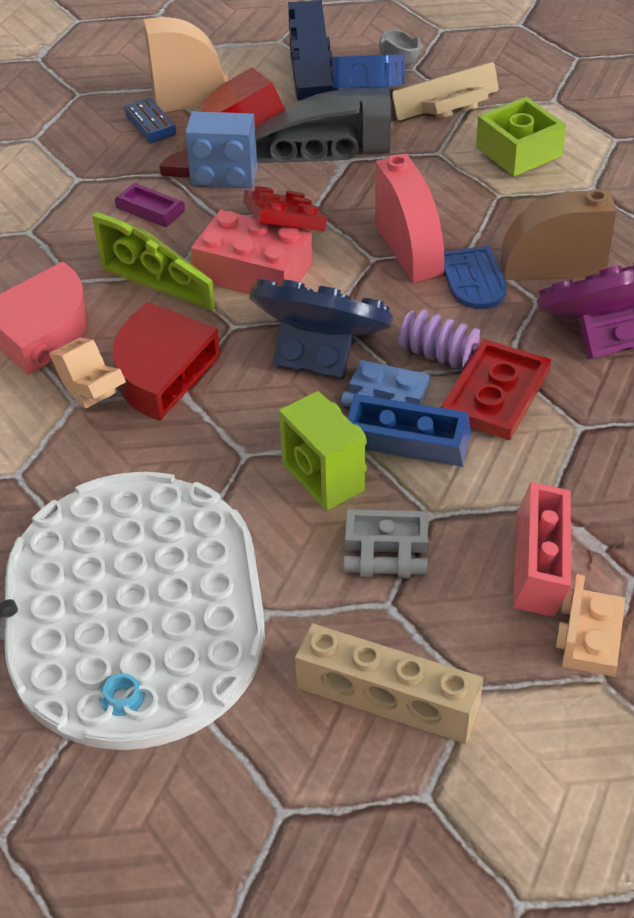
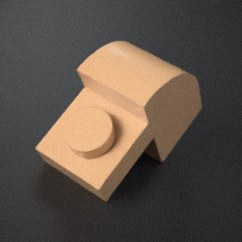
[49,337,126,408]

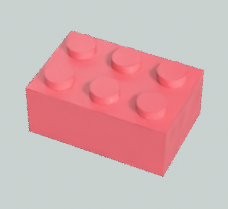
[191,210,312,294]

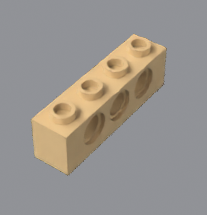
[295,623,483,744]

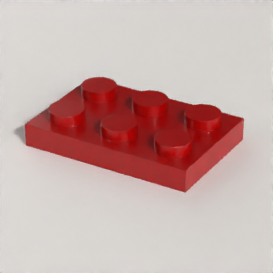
[243,186,327,232]
[440,339,551,440]

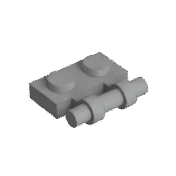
[344,509,428,579]

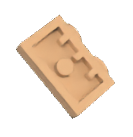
[556,574,626,677]

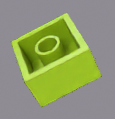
[476,96,566,177]
[279,391,367,511]

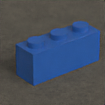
[347,393,471,467]

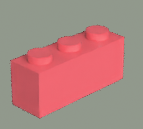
[513,482,571,617]

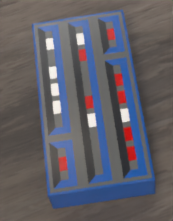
[124,98,176,143]

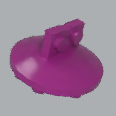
[536,263,634,359]

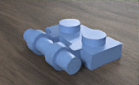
[341,360,431,407]

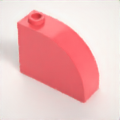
[375,154,444,283]
[0,261,88,375]

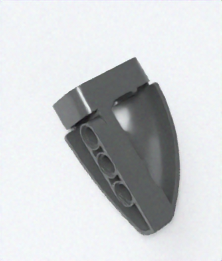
[255,87,391,163]

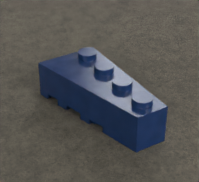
[288,0,338,101]

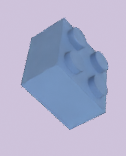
[185,111,257,188]

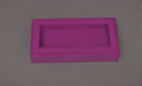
[115,183,185,227]

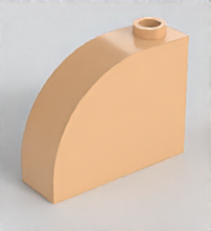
[143,17,229,112]

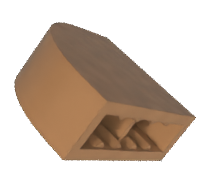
[501,189,616,280]

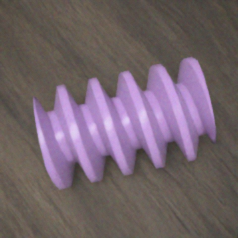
[398,309,480,370]

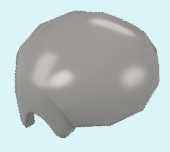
[379,29,423,67]

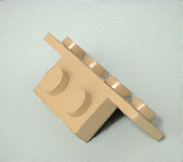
[390,62,499,121]

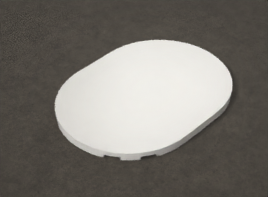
[5,472,265,750]

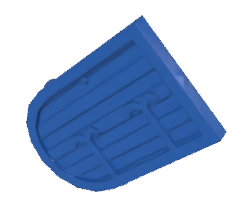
[444,246,507,309]

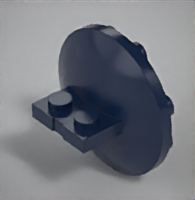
[249,279,393,379]

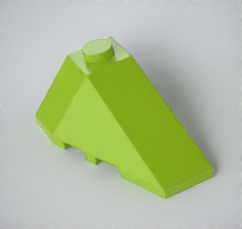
[92,212,215,311]

